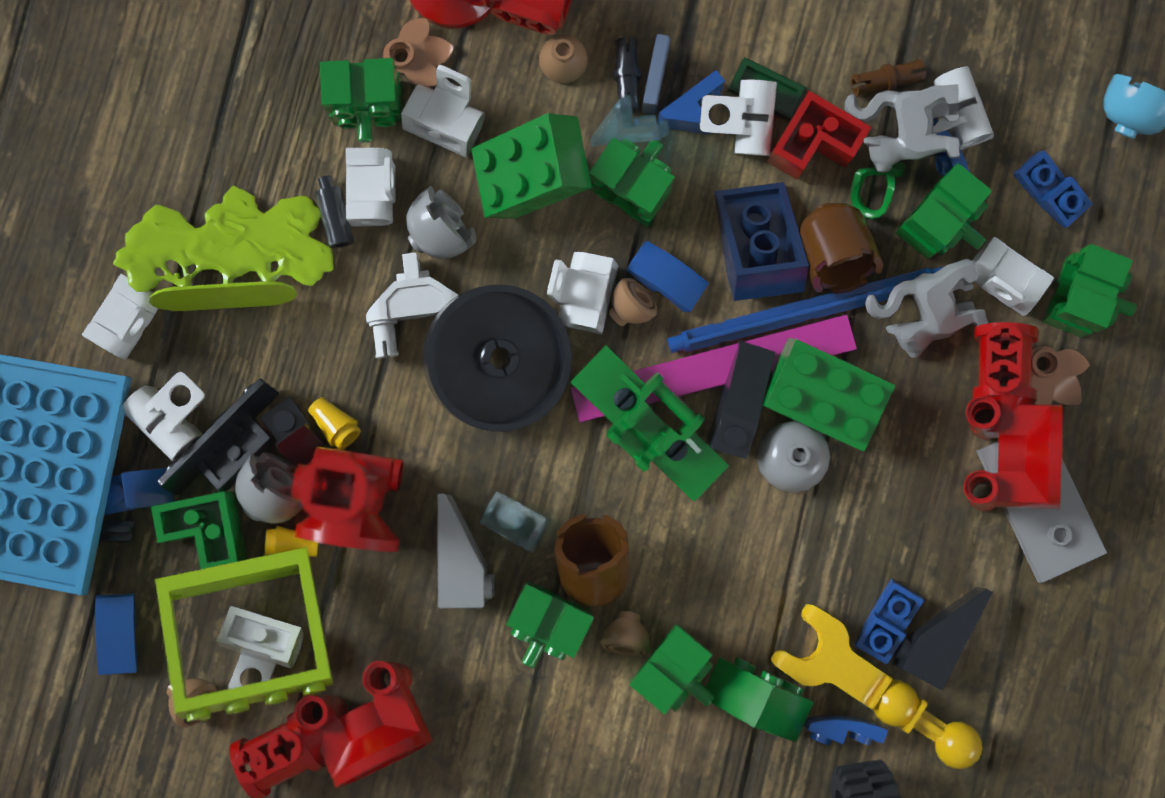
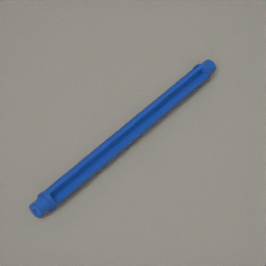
[667,266,943,353]

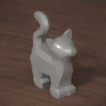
[845,84,960,173]
[865,259,988,358]

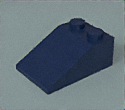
[714,182,809,301]

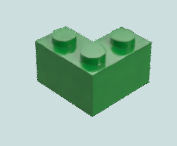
[151,491,248,569]
[706,657,814,743]

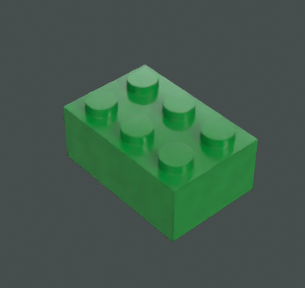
[471,113,592,219]
[763,338,896,452]

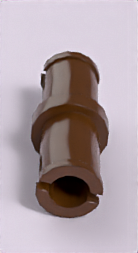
[850,59,926,97]

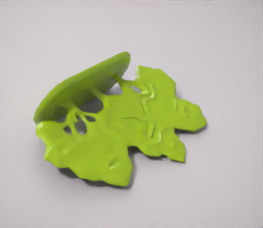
[113,185,334,311]

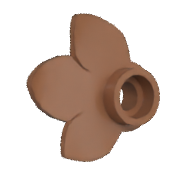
[383,18,454,87]
[1032,346,1090,405]

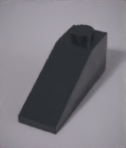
[706,340,775,459]
[895,587,993,690]

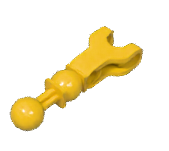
[770,604,982,769]

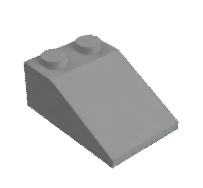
[438,494,495,608]

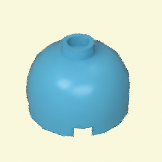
[1104,74,1165,139]

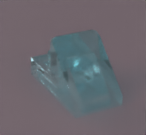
[590,95,669,146]
[480,491,550,553]

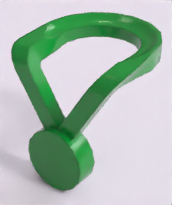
[850,161,905,219]

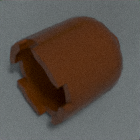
[799,203,884,294]
[554,514,629,607]

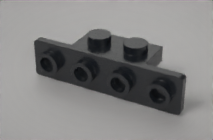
[157,378,279,495]

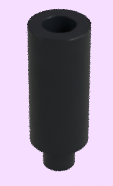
[315,175,354,249]

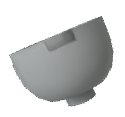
[406,186,477,259]
[756,421,830,493]
[235,452,304,523]

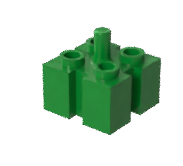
[320,58,404,143]
[588,137,675,228]
[895,163,992,260]
[1042,244,1137,338]
[506,581,594,668]
[629,624,715,715]

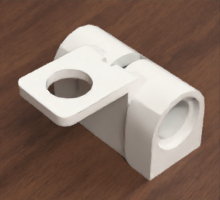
[401,65,485,158]
[933,66,994,150]
[700,80,777,156]
[346,148,396,226]
[972,236,1054,316]
[547,252,618,334]
[82,274,159,360]
[123,372,205,462]
[217,606,304,689]

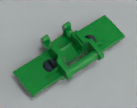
[570,345,729,502]

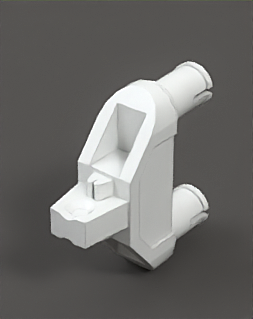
[366,252,458,359]

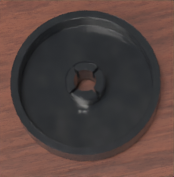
[423,284,572,432]

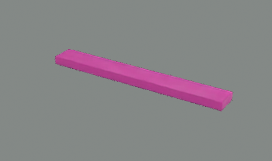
[571,315,857,423]

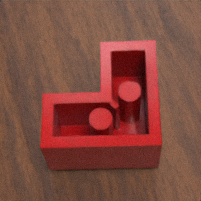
[767,91,872,180]

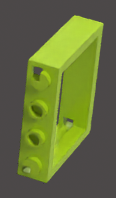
[155,547,334,722]

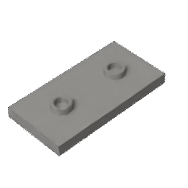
[976,441,1107,583]

